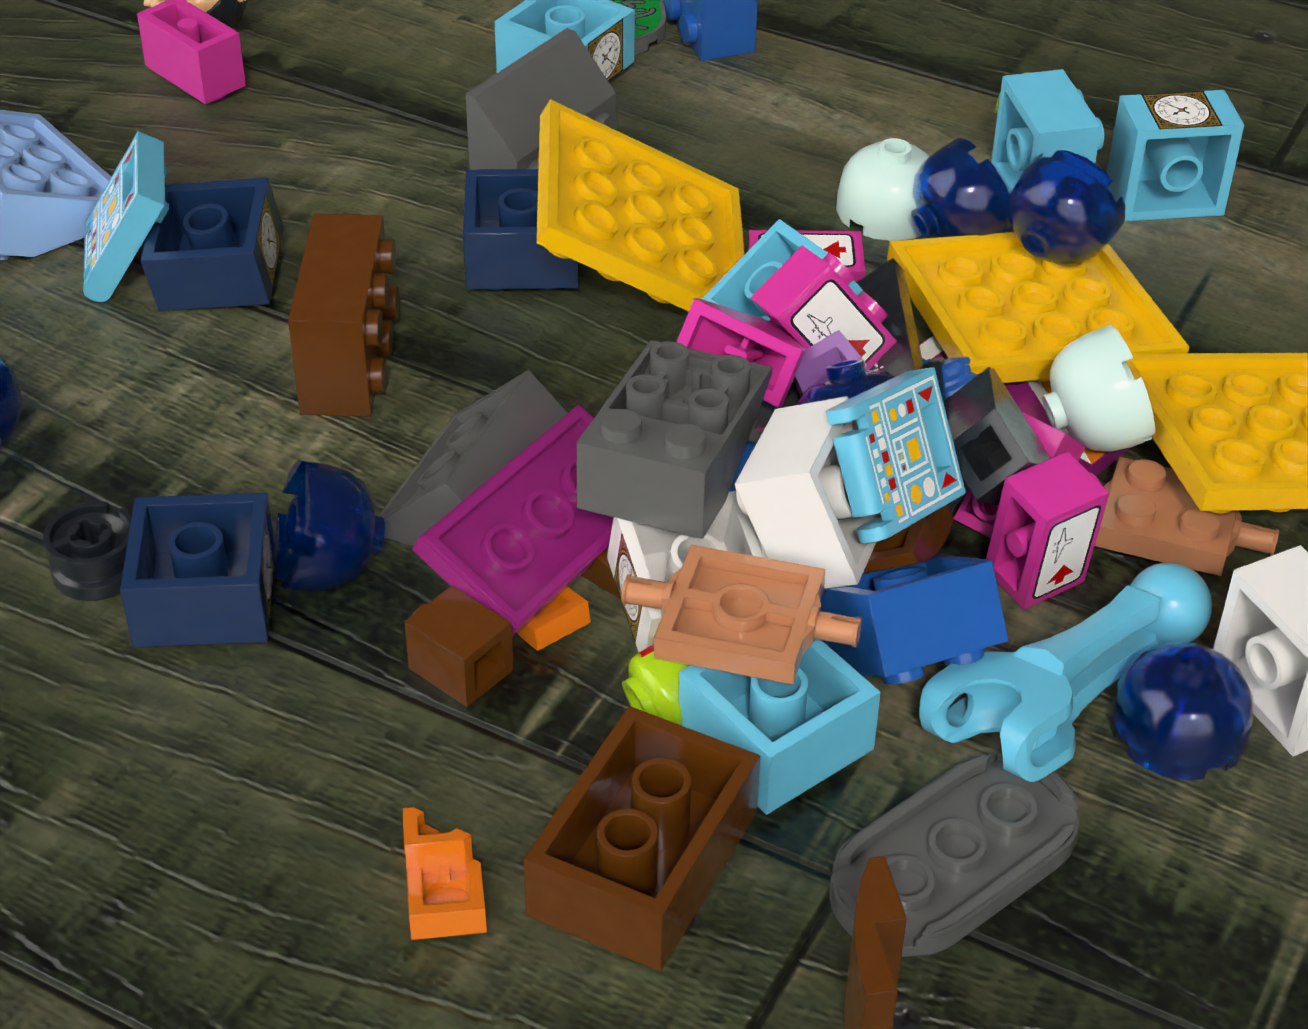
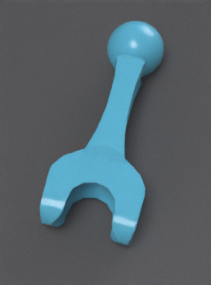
[919,562,1212,782]

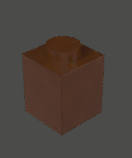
[404,585,514,707]

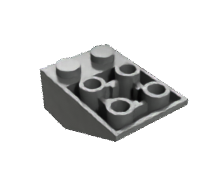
[577,340,772,539]

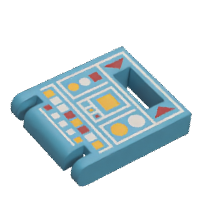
[83,131,169,302]
[826,367,966,543]

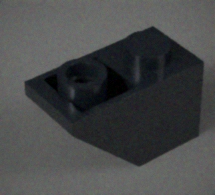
[943,367,1051,506]

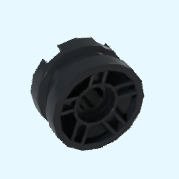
[43,502,132,601]

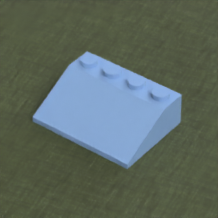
[0,110,111,260]

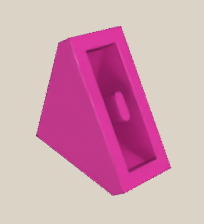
[677,298,806,407]

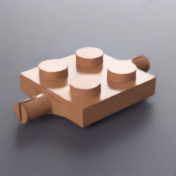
[1094,457,1280,576]
[621,545,862,685]

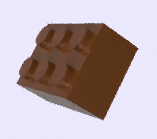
[288,213,400,417]
[524,706,760,972]

